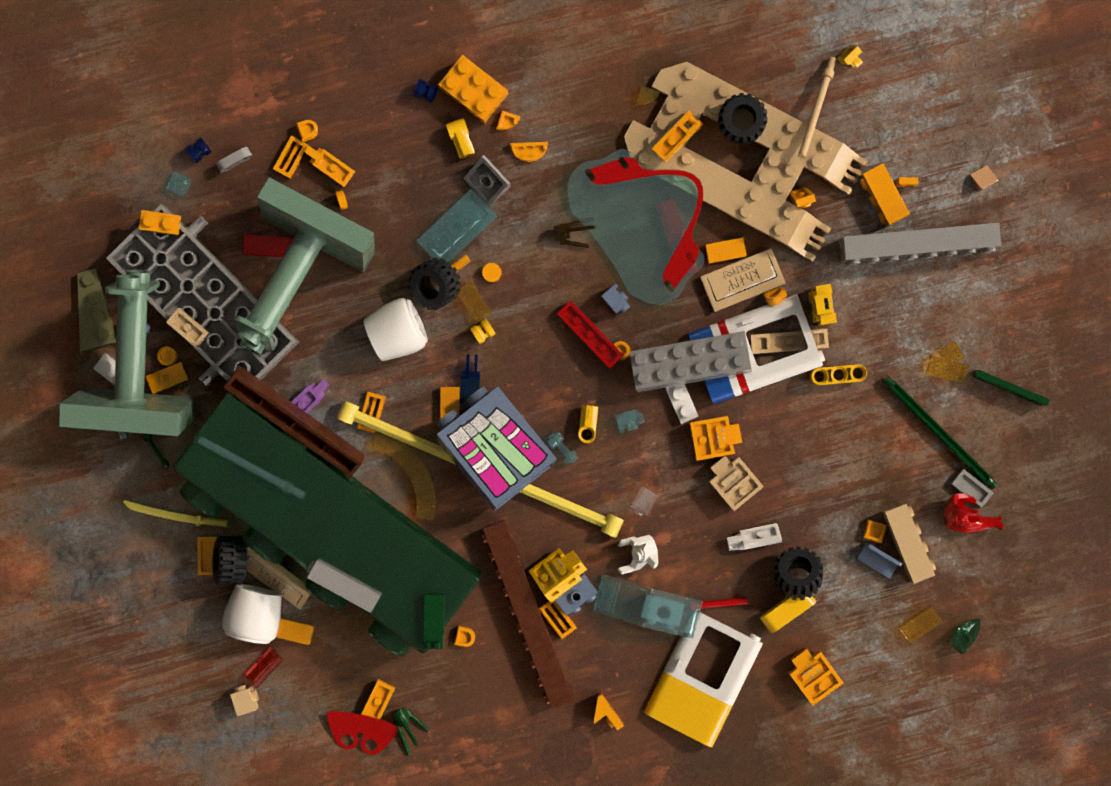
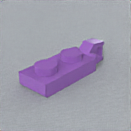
[292,379,330,414]

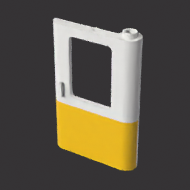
[644,610,763,747]

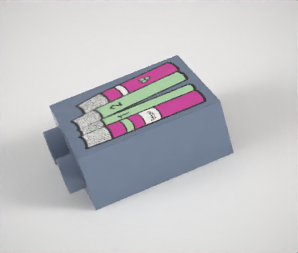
[436,386,557,512]

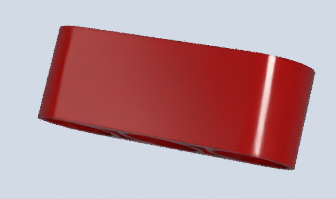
[242,235,293,258]

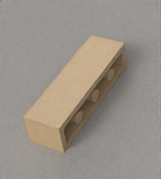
[882,503,936,584]

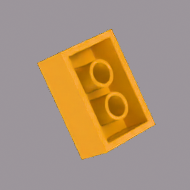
[439,55,508,124]

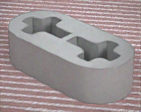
[216,147,252,173]

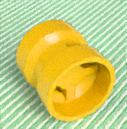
[470,318,496,344]

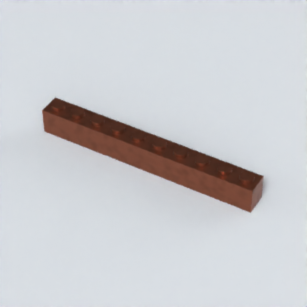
[481,520,574,709]

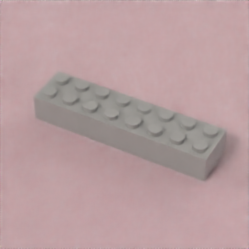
[838,223,1001,266]

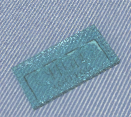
[417,188,498,263]

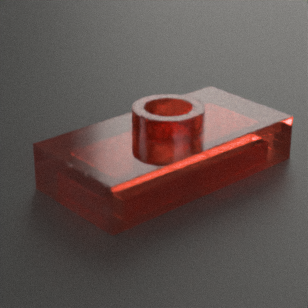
[245,647,283,688]

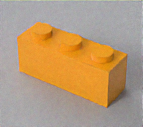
[860,163,910,227]

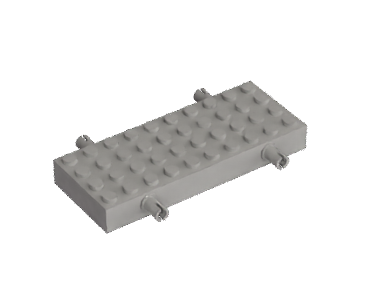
[106,204,299,386]

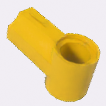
[446,118,475,159]
[578,405,598,444]

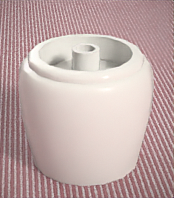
[364,298,428,361]
[222,584,282,644]

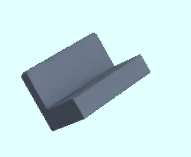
[856,542,902,579]

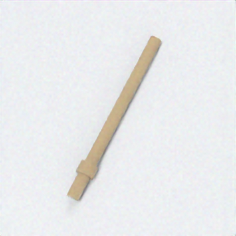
[798,57,837,159]

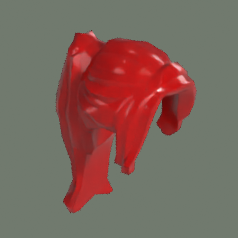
[944,493,1005,533]

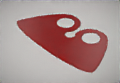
[327,711,398,755]

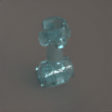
[546,431,579,465]

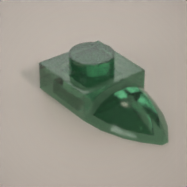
[948,619,980,654]

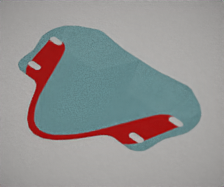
[567,149,704,305]

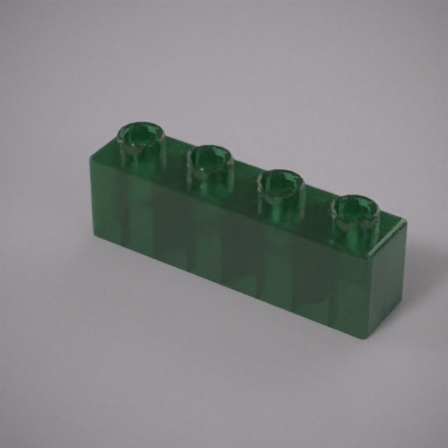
[173,393,483,657]

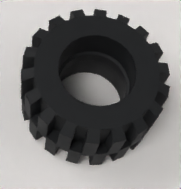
[718,93,768,145]
[408,258,461,310]
[212,536,248,585]
[774,547,823,600]

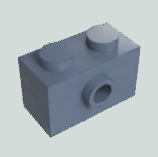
[555,573,598,616]

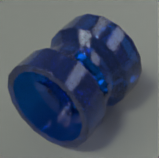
[413,79,438,103]
[185,137,212,163]

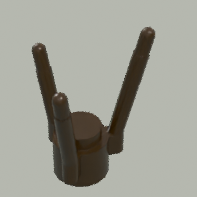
[554,217,596,248]

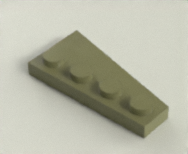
[77,268,116,352]

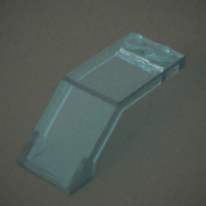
[593,574,703,638]

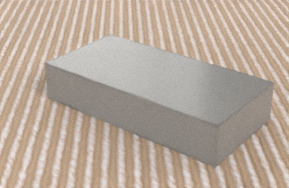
[950,469,993,508]

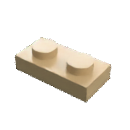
[166,308,209,348]

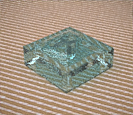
[166,172,192,197]

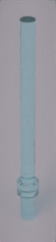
[197,436,306,500]

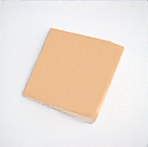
[970,165,998,191]

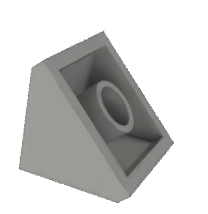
[463,155,511,206]

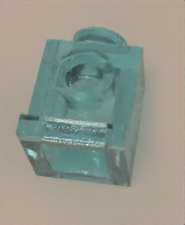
[615,409,645,434]

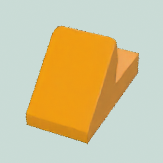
[593,692,624,731]

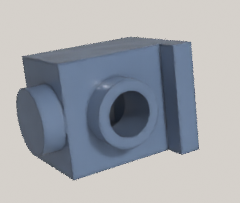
[601,284,630,314]

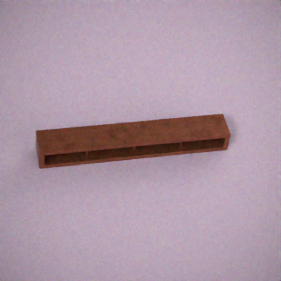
[224,365,365,477]

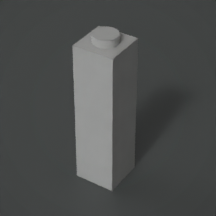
[307,559,382,613]

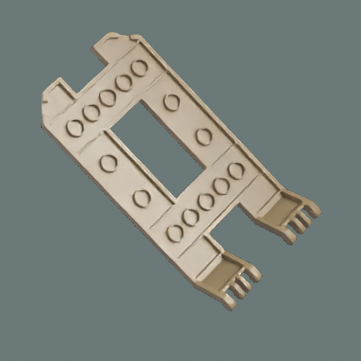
[624,62,868,262]

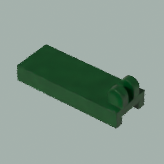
[423,594,445,650]

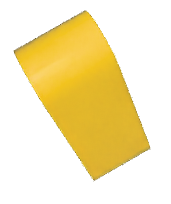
[809,364,867,385]
[760,596,816,634]

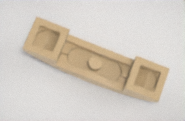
[750,329,829,354]

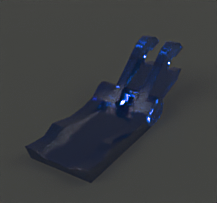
[460,354,480,410]

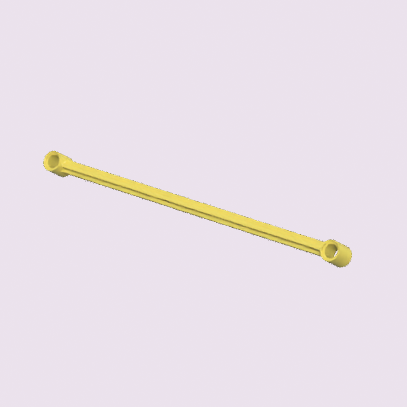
[336,400,624,538]

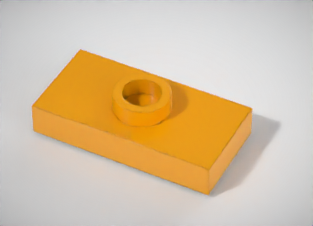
[146,362,189,394]

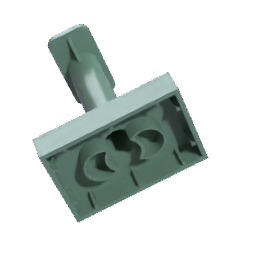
[234,177,375,356]
[59,270,196,436]

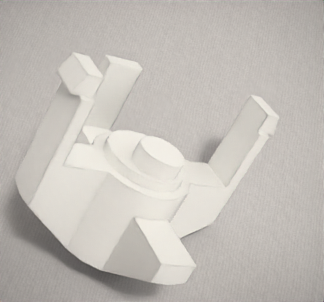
[618,535,658,574]

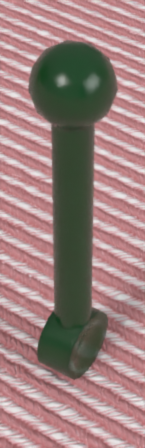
[143,434,169,468]

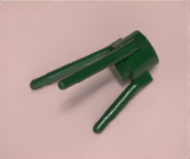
[392,707,429,756]

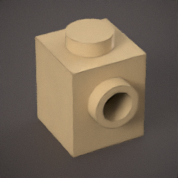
[230,685,259,716]

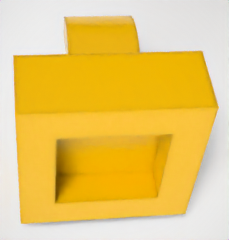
[837,45,863,68]

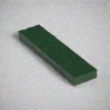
[972,370,1050,406]

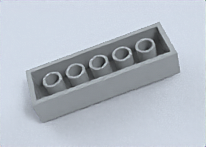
[630,331,752,392]

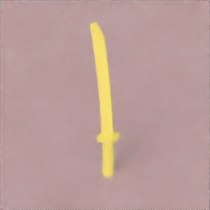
[123,500,228,527]

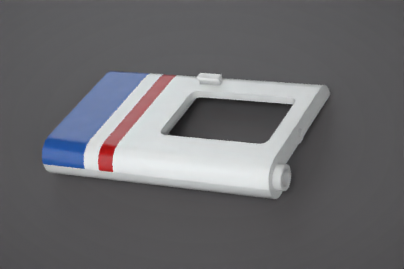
[688,294,825,404]

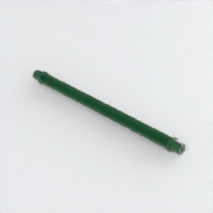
[882,376,997,490]

